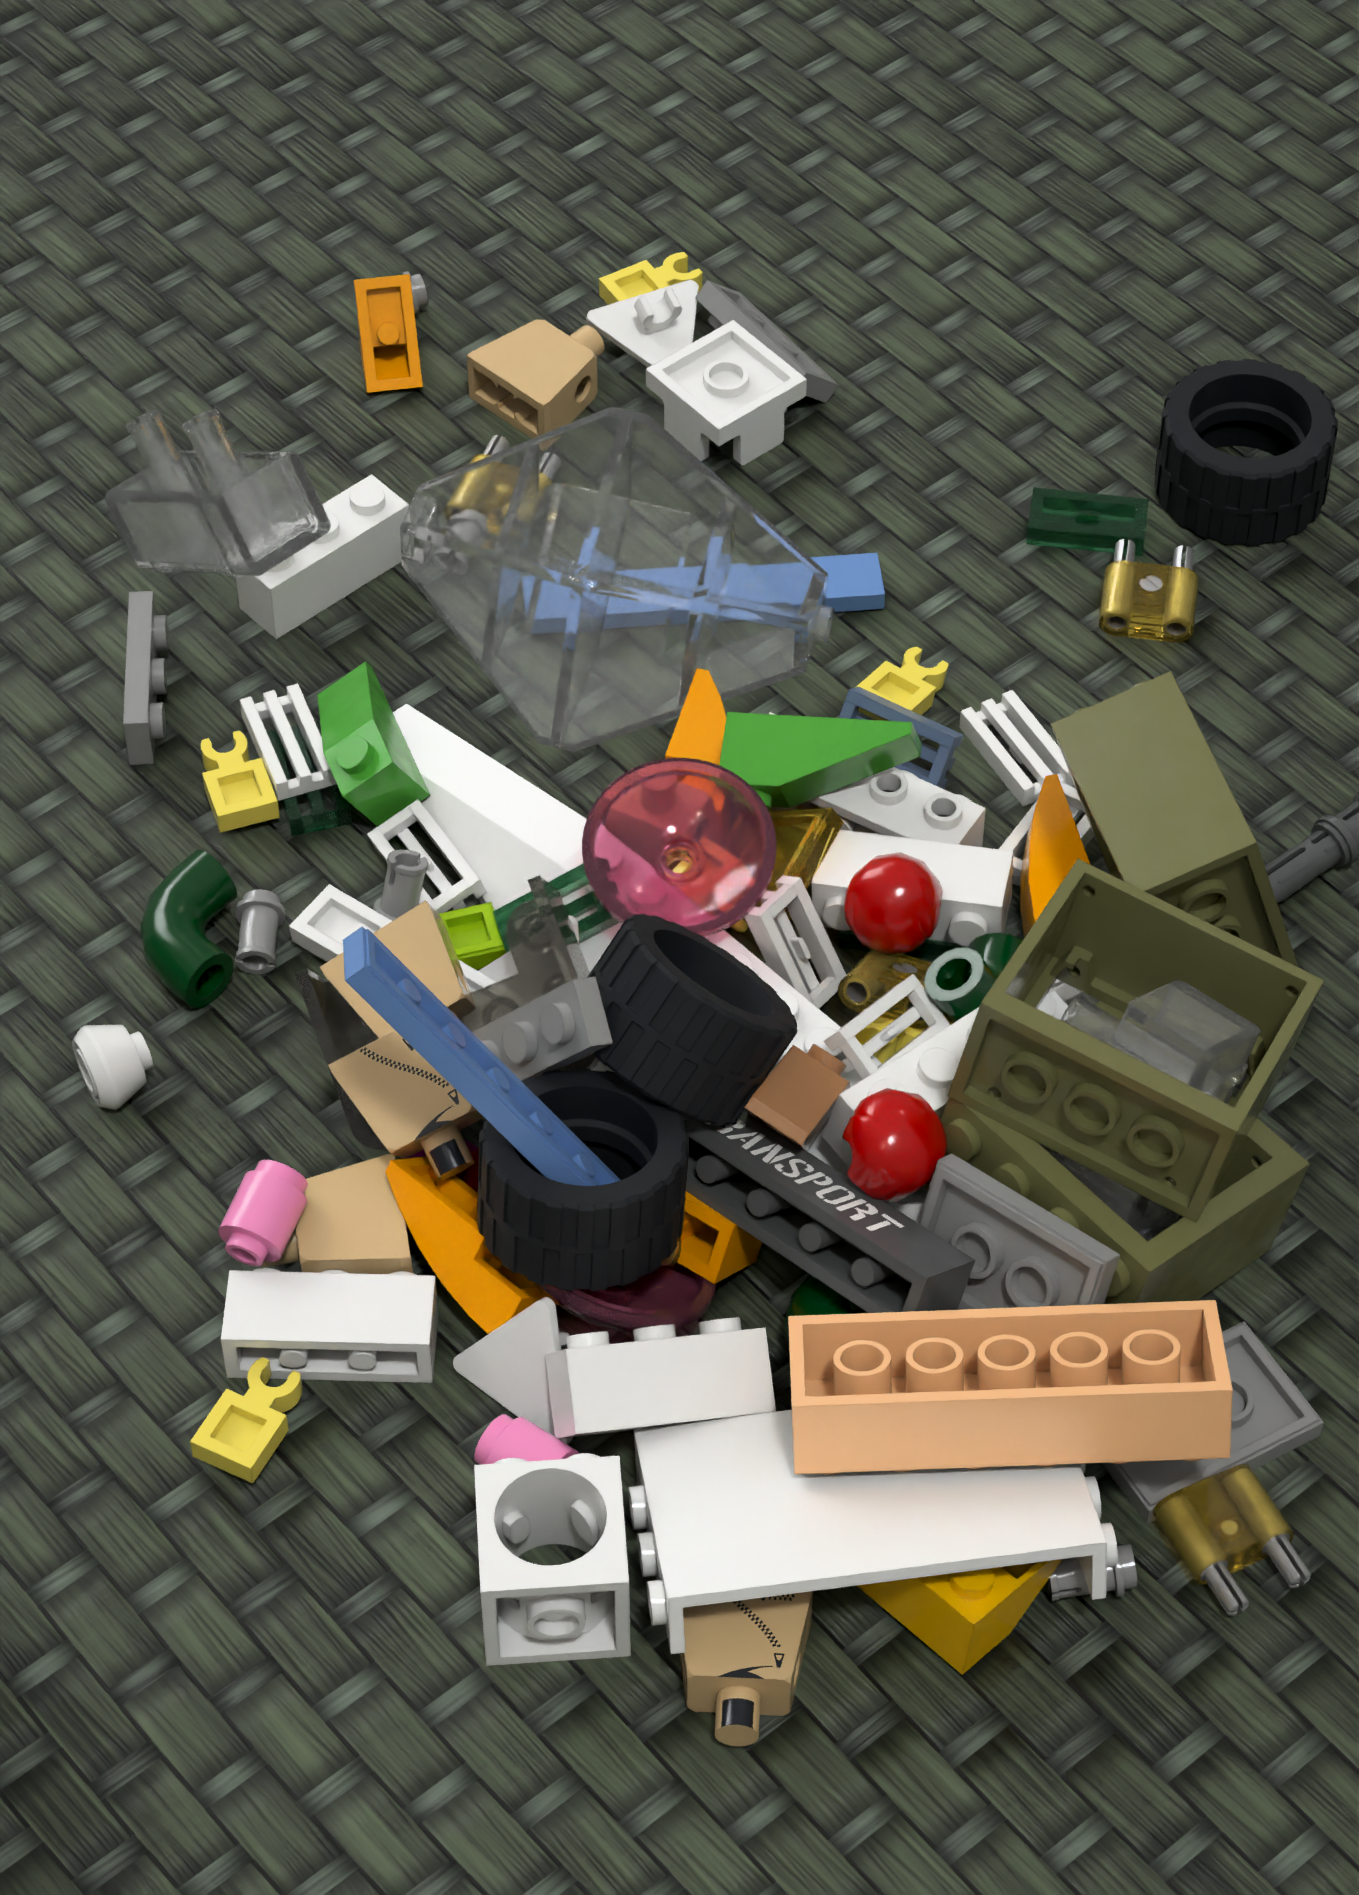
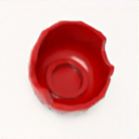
[844,852,943,955]
[842,1088,947,1202]

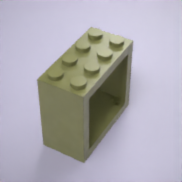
[1051,671,1298,967]
[947,859,1324,1223]
[924,1001,1310,1304]

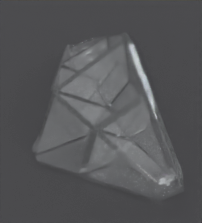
[400,406,834,752]

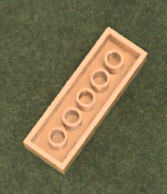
[788,1300,1233,1475]

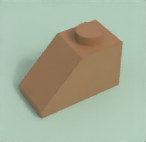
[744,1044,851,1152]

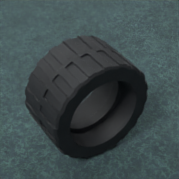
[1154,359,1338,546]
[587,914,798,1125]
[477,1068,689,1291]

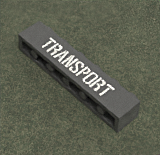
[681,1111,975,1313]

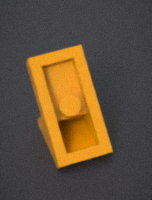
[353,274,423,393]

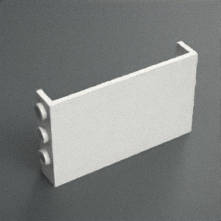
[628,1410,1118,1654]

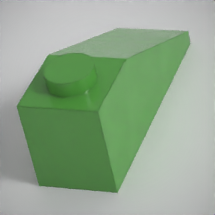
[317,661,430,827]
[717,712,922,814]

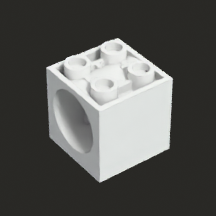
[474,1453,631,1666]

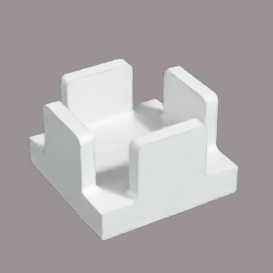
[646,320,807,465]

